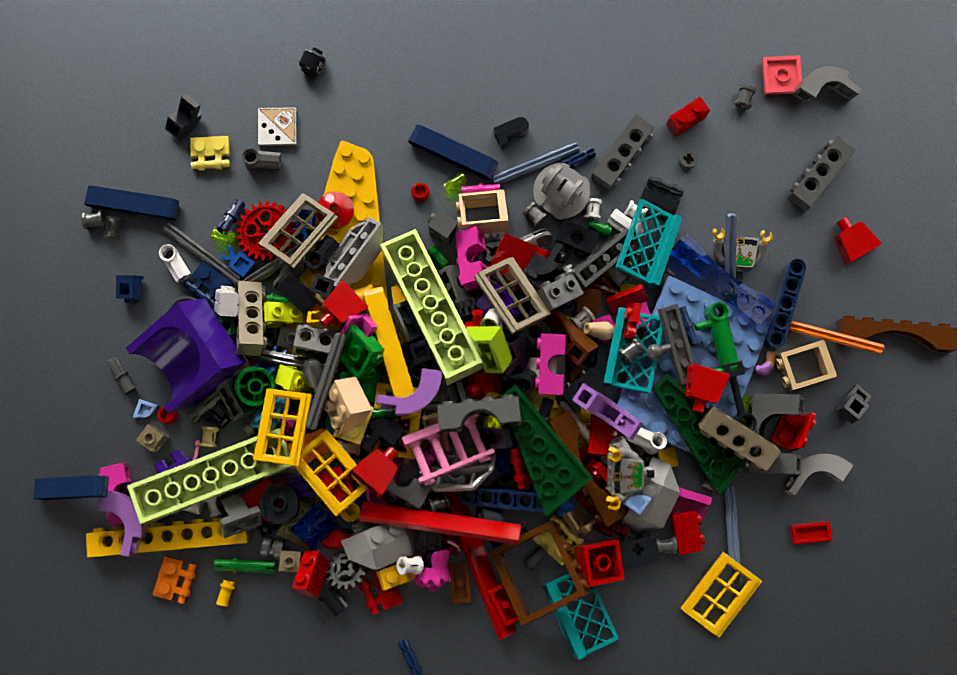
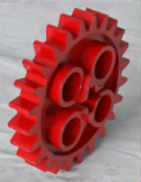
[235,200,297,262]

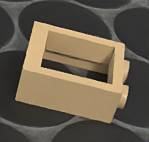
[456,190,508,234]
[775,340,837,392]

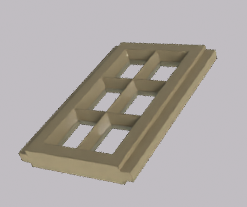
[258,193,338,269]
[474,257,551,334]

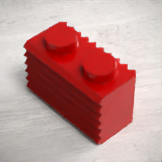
[666,96,710,137]
[670,510,705,555]
[292,550,331,598]

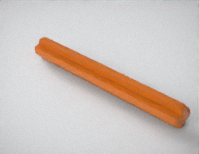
[789,320,884,355]

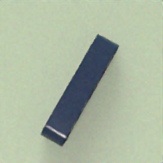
[408,124,499,180]
[84,185,179,220]
[764,259,806,350]
[33,475,109,500]
[458,485,544,512]

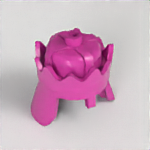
[414,547,451,592]

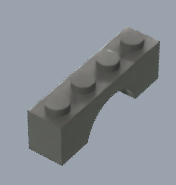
[437,395,521,433]

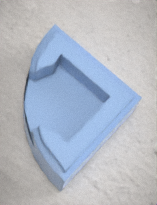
[133,399,159,419]
[623,494,652,515]

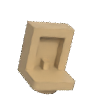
[562,505,596,536]

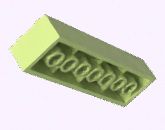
[380,229,483,385]
[127,428,294,524]

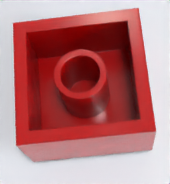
[573,539,625,587]

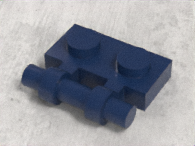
[183,261,234,309]

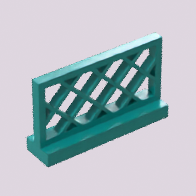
[615,198,683,288]
[604,307,663,394]
[542,573,619,660]

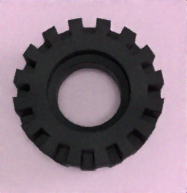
[454,296,481,322]

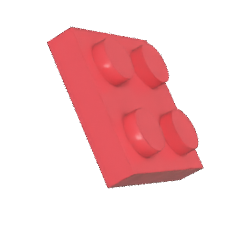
[761,55,802,95]

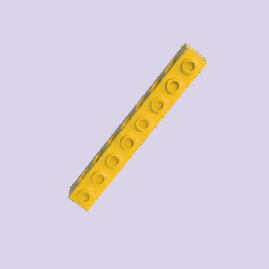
[86,517,250,557]

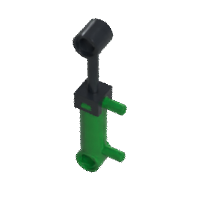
[694,302,757,431]

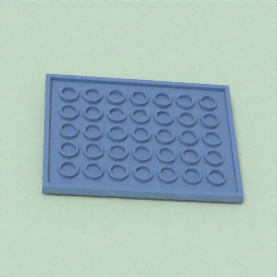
[616,276,770,454]

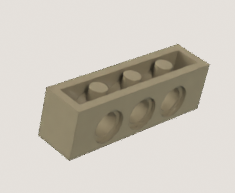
[236,281,267,356]
[698,405,781,471]

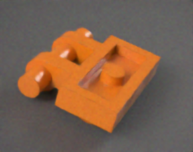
[153,556,197,604]

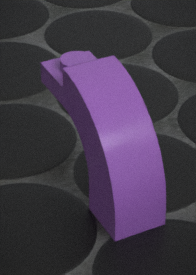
[376,368,442,416]
[572,383,644,440]
[97,490,147,557]

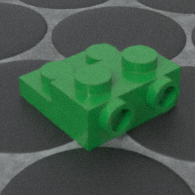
[339,324,385,381]

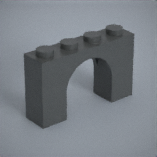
[746,393,804,475]

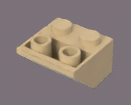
[323,377,372,436]

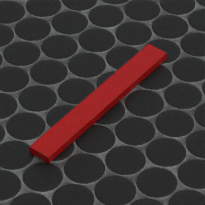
[441,491,517,640]
[359,502,521,545]

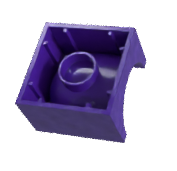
[126,298,247,413]

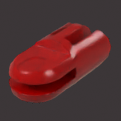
[321,529,355,549]

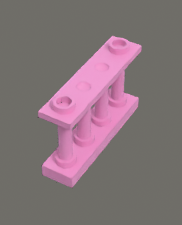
[402,414,495,486]

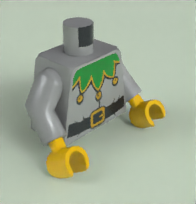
[712,228,773,281]
[606,447,655,510]

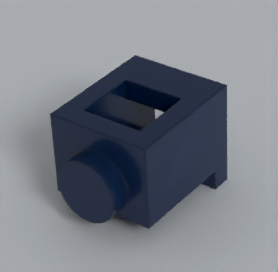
[116,275,144,303]

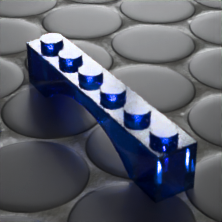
[670,233,776,325]

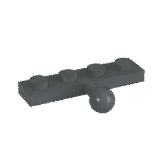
[647,304,694,385]

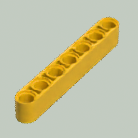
[363,286,421,421]

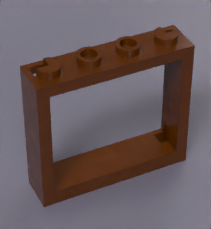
[489,520,590,626]

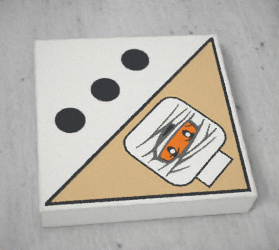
[258,108,297,146]

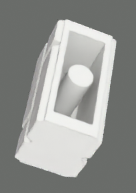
[214,286,240,317]

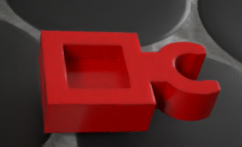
[623,302,642,339]

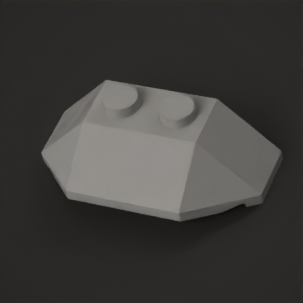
[324,217,383,286]
[417,453,497,492]
[619,456,680,535]
[341,524,420,570]

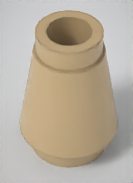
[583,322,614,341]

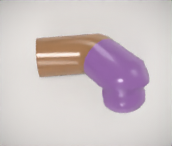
[755,352,777,376]

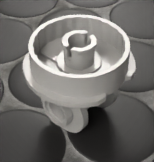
[533,163,590,219]

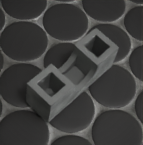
[386,477,432,509]

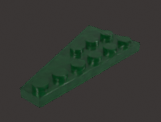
[652,374,755,495]
[500,385,592,517]

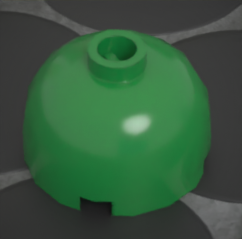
[234,366,275,406]

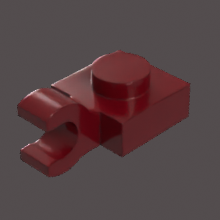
[593,521,630,537]

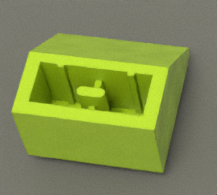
[466,326,513,373]

